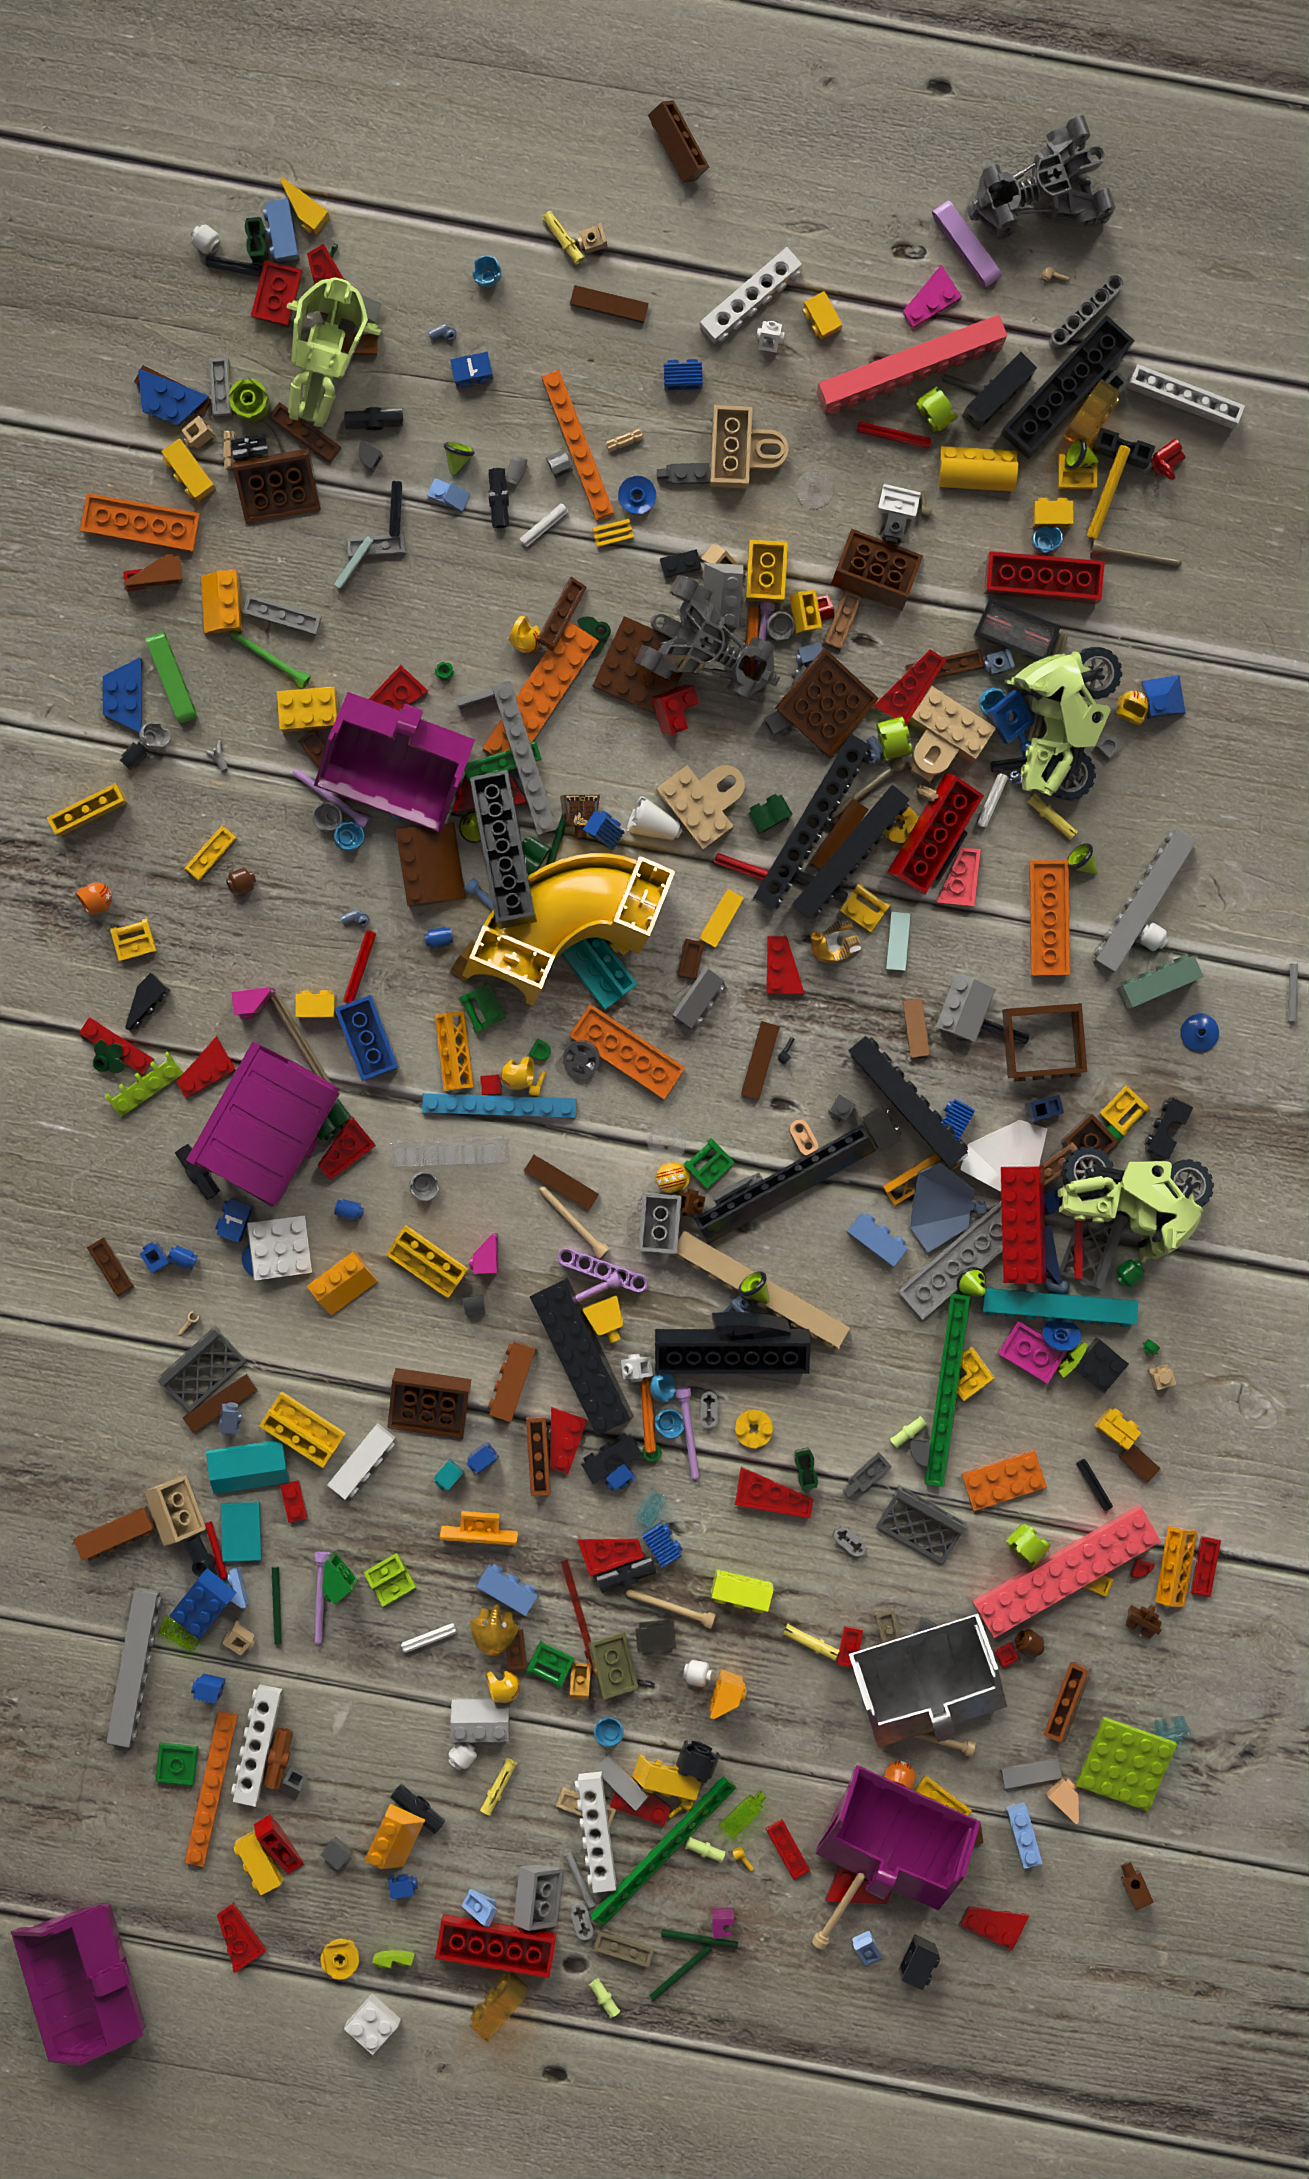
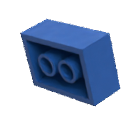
[169,1569,237,1640]

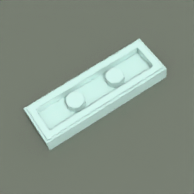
[334,536,374,588]
[886,912,911,971]

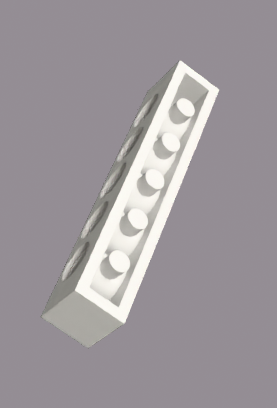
[700,247,802,344]
[1127,364,1245,429]
[231,1684,283,1807]
[575,1771,617,1893]

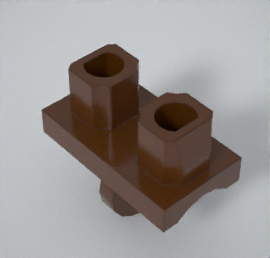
[1126,1605,1162,1639]

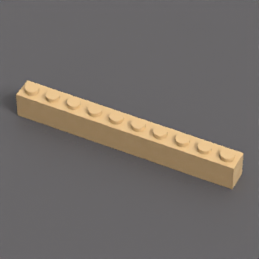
[674,1230,850,1349]

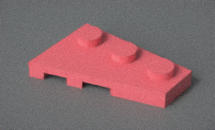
[936,847,981,907]

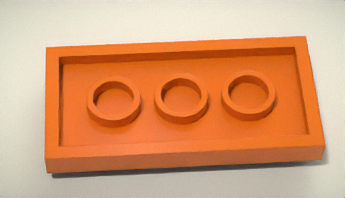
[961,1450,1047,1511]

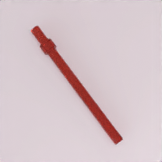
[560,1559,595,1673]

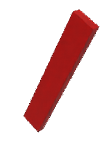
[1074,1163,1083,1279]

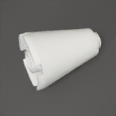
[627,796,682,841]

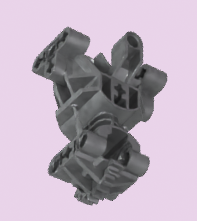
[967,115,1116,240]
[634,575,780,699]

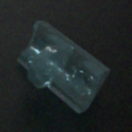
[634,1489,668,1529]
[1152,1716,1191,1749]

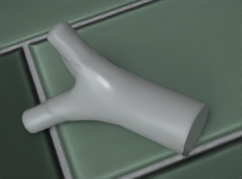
[206,740,228,771]

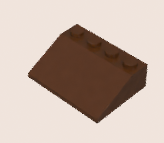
[233,448,321,523]
[831,529,923,611]
[396,823,466,907]
[387,1368,472,1439]

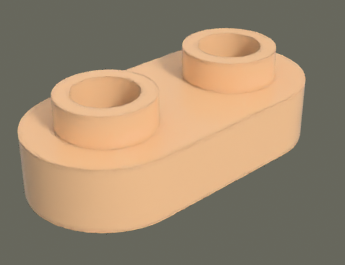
[790,1120,818,1155]

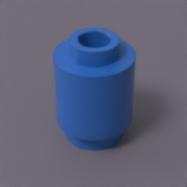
[424,927,453,949]
[334,1199,364,1222]
[168,1245,198,1270]

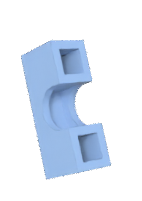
[1006,1802,1043,1869]

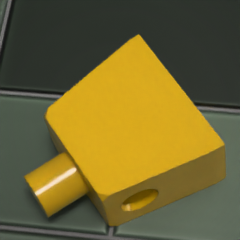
[582,1294,624,1343]

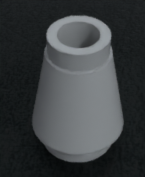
[507,455,528,485]

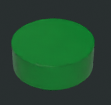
[642,1444,662,1462]

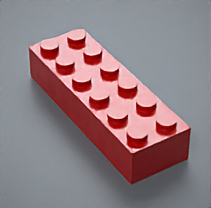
[984,551,1105,604]
[887,773,984,895]
[1001,1166,1046,1283]
[435,1914,557,1978]

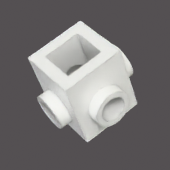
[756,321,784,353]
[621,1354,653,1382]

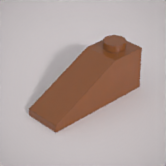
[124,554,183,590]

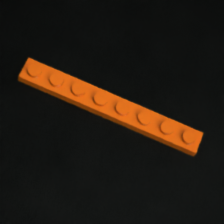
[541,370,614,520]
[185,1711,238,1867]

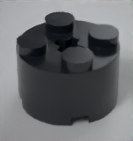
[676,1740,720,1783]

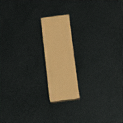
[556,1787,616,1827]

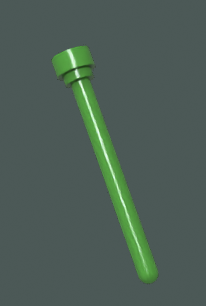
[230,631,311,689]

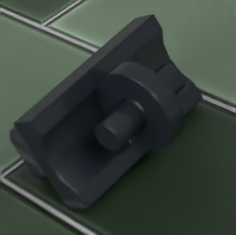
[231,434,268,460]

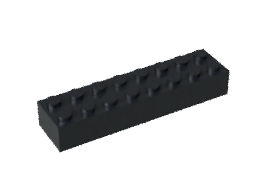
[1000,315,1135,459]
[470,770,537,929]
[791,784,910,920]
[848,1036,968,1170]
[530,1278,634,1436]
[655,1329,810,1374]

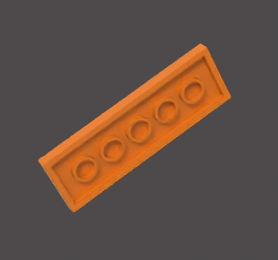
[80,493,201,552]
[1029,860,1070,976]
[569,1004,686,1099]

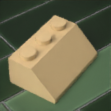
[144,1475,206,1546]

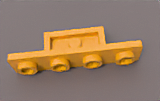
[440,1511,518,1546]

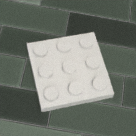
[247,1215,312,1280]

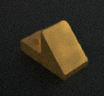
[451,940,476,982]
[569,1662,591,1700]

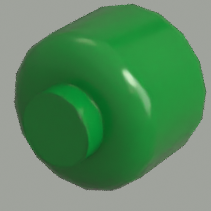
[1115,1259,1145,1288]

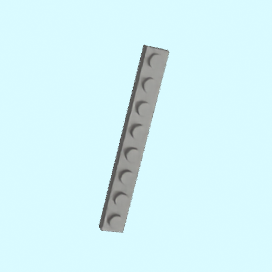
[492,681,556,835]

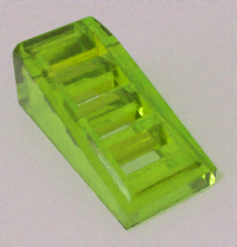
[158,1615,201,1651]

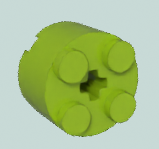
[229,379,271,423]
[916,386,958,432]
[877,717,913,760]
[1005,1524,1051,1568]

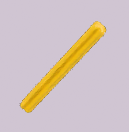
[1087,445,1130,539]

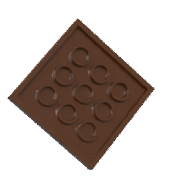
[593,616,683,715]
[775,648,879,758]

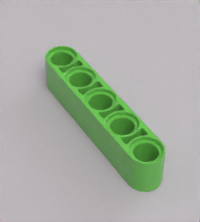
[145,631,198,725]

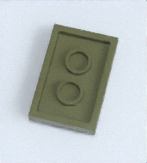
[588,1632,639,1700]

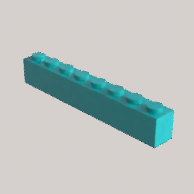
[981,1288,1139,1327]

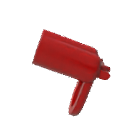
[1151,439,1186,480]

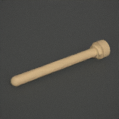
[539,1187,610,1259]
[625,1589,716,1629]
[915,1733,976,1758]
[812,1873,865,1950]

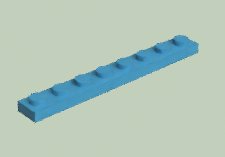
[422,1093,576,1118]

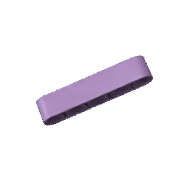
[932,200,1002,288]
[558,1248,647,1292]

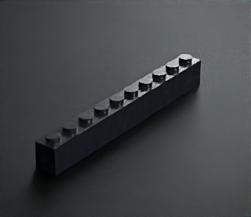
[694,1125,876,1244]

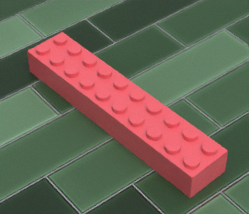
[817,314,1007,414]
[973,1505,1161,1638]

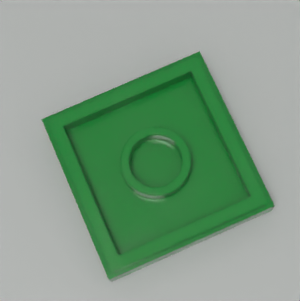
[155,1742,199,1786]

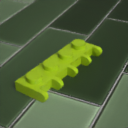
[105,1051,184,1117]

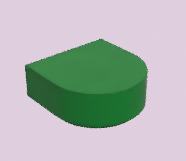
[528,1038,551,1061]
[1105,1125,1124,1143]

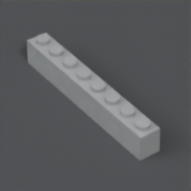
[1093,829,1196,973]
[106,1588,162,1747]

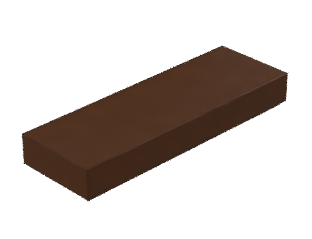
[87,1237,134,1297]

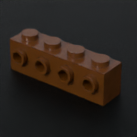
[648,100,710,182]

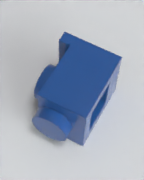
[140,1242,170,1273]
[605,1462,636,1491]
[388,1874,418,1899]

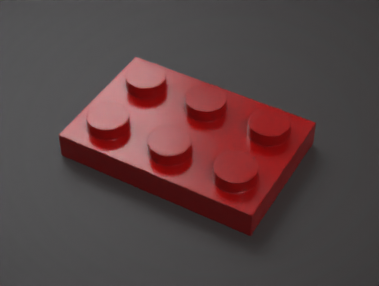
[251,260,303,327]

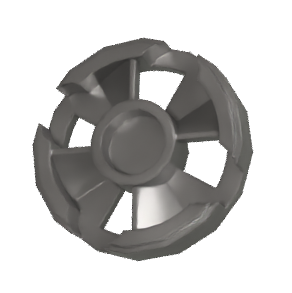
[563,1040,601,1078]

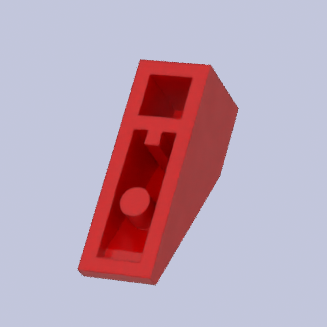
[254,1814,304,1874]

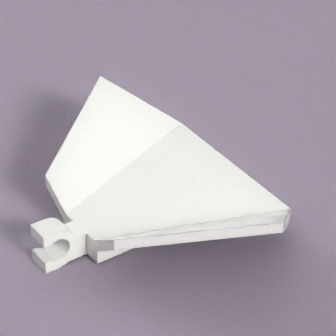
[960,1120,1047,1192]

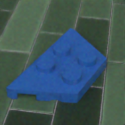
[138,369,209,426]
[103,658,142,733]

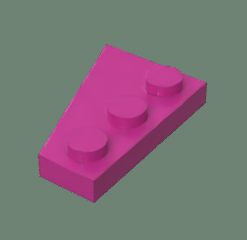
[903,265,962,329]

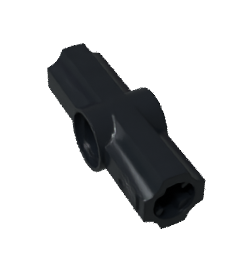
[344,407,404,431]
[488,468,509,529]
[175,1144,221,1200]
[184,1535,219,1577]
[597,1557,656,1593]
[390,1784,445,1834]

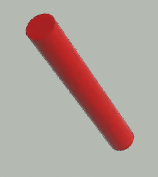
[204,1521,228,1579]

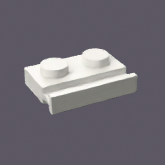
[877,484,921,520]

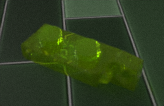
[719,1790,766,1839]

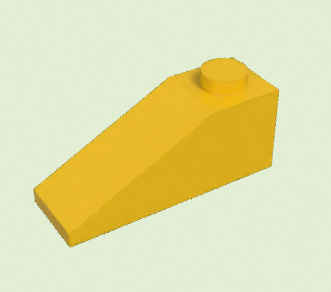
[280,177,330,236]

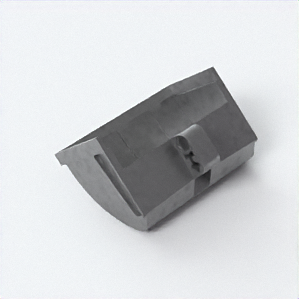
[849,1614,1007,1748]

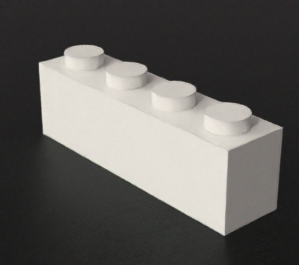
[328,1423,396,1499]

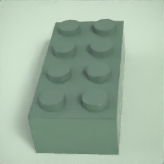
[1117,954,1204,1009]

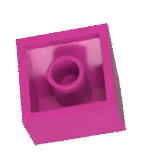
[231,987,275,1020]
[469,1233,499,1274]

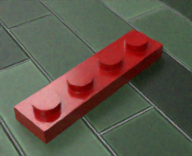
[79,1017,154,1075]

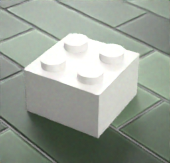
[344,1994,400,2055]

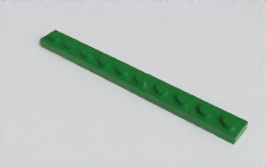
[924,1293,971,1487]
[590,1776,737,1926]

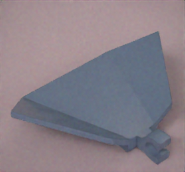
[910,1162,986,1253]

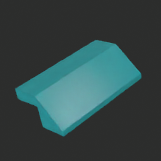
[561,937,638,1011]
[206,1440,290,1494]

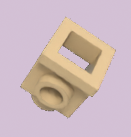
[577,223,607,254]
[182,416,217,449]
[1149,1364,1176,1390]
[222,1620,255,1656]

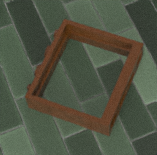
[1002,1003,1087,1082]

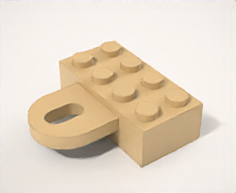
[710,405,789,489]
[908,686,996,775]
[656,765,745,852]

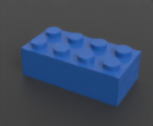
[335,995,400,1081]

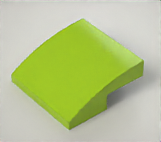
[363,1553,417,1607]

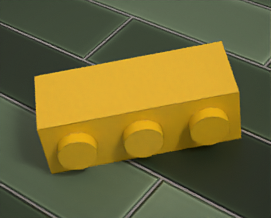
[161,438,216,502]
[234,1830,284,1895]

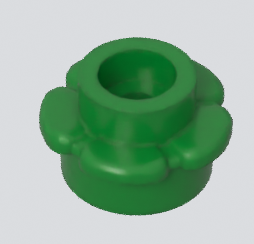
[435,662,454,681]
[1142,1339,1161,1356]

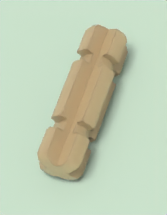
[606,429,643,452]
[224,431,235,469]
[915,784,939,802]

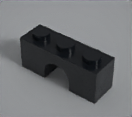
[1092,427,1156,470]
[1144,1097,1193,1160]
[581,1433,643,1484]

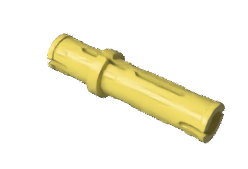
[542,211,585,265]
[1027,793,1078,840]
[782,1624,839,1661]
[480,1758,517,1816]

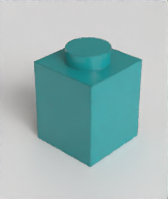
[433,1459,464,1491]

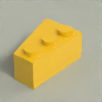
[632,1754,701,1802]

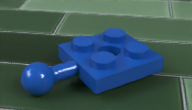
[987,690,1035,756]

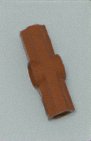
[264,1727,293,1789]

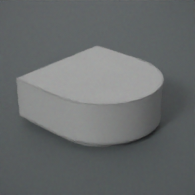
[1095,736,1119,760]

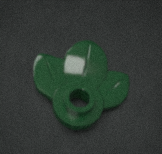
[577,616,611,654]
[93,1039,126,1073]

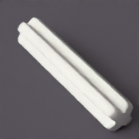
[520,504,568,547]
[977,773,1008,828]
[401,1623,457,1653]

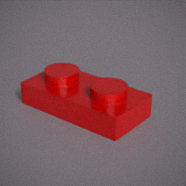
[280,1480,308,1523]
[837,1625,863,1668]

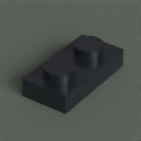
[660,549,701,578]

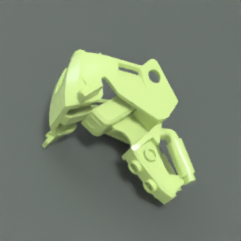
[286,278,381,427]

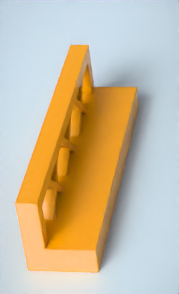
[434,1011,474,1091]
[882,1153,959,1206]
[1155,1526,1197,1607]

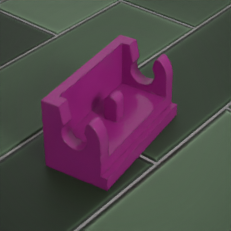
[712,1908,734,1939]

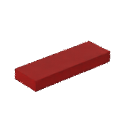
[1190,1536,1221,1597]
[766,1819,810,1880]

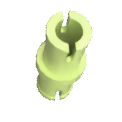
[890,1416,928,1449]
[685,1837,725,1863]
[589,1978,620,2018]

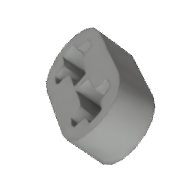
[700,1391,718,1428]
[833,1525,866,1556]
[571,1902,593,1940]

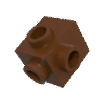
[676,1189,706,1218]

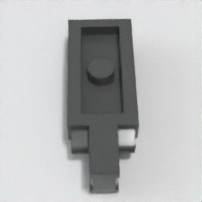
[657,463,710,485]
[712,1173,763,1205]
[843,1451,892,1497]

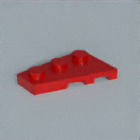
[318,1116,376,1180]
[610,1769,671,1826]

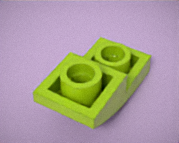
[1057,1341,1088,1378]
[372,1950,415,1969]

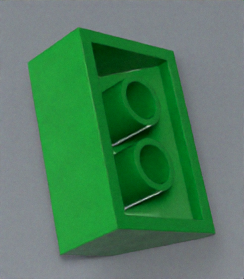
[322,1551,359,1605]

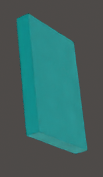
[221,1502,262,1562]

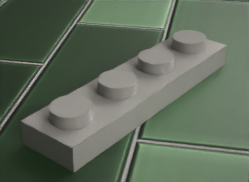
[242,594,322,635]

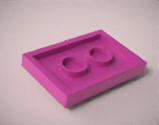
[998,1320,1067,1384]

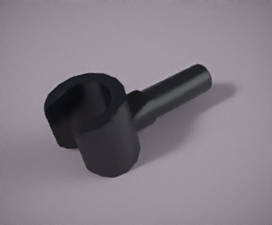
[778,1037,795,1064]

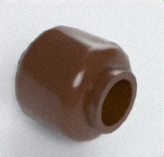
[226,868,256,896]
[1015,1629,1045,1658]

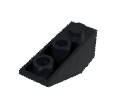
[125,972,170,1031]

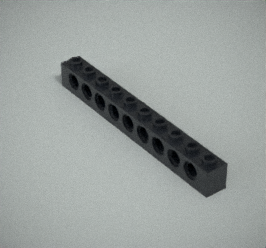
[752,733,870,912]

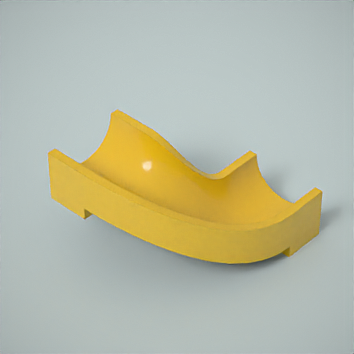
[462,853,675,1006]

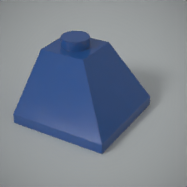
[1141,675,1186,719]

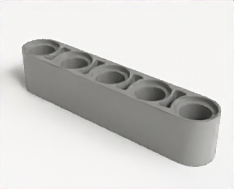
[1049,274,1124,350]

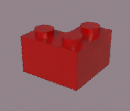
[651,684,699,735]

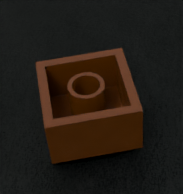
[1061,1114,1119,1167]

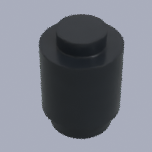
[120,742,148,770]

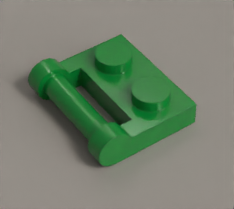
[458,984,506,1033]
[684,1138,735,1189]
[525,1641,575,1689]

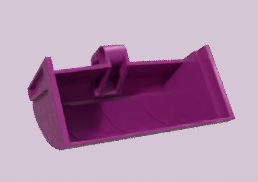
[314,692,475,833]
[186,1041,341,1207]
[815,1765,980,1911]
[11,1903,146,2066]

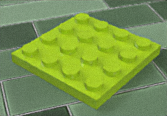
[1076,1717,1177,1811]

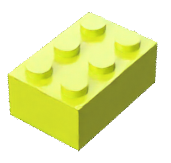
[711,1569,774,1613]

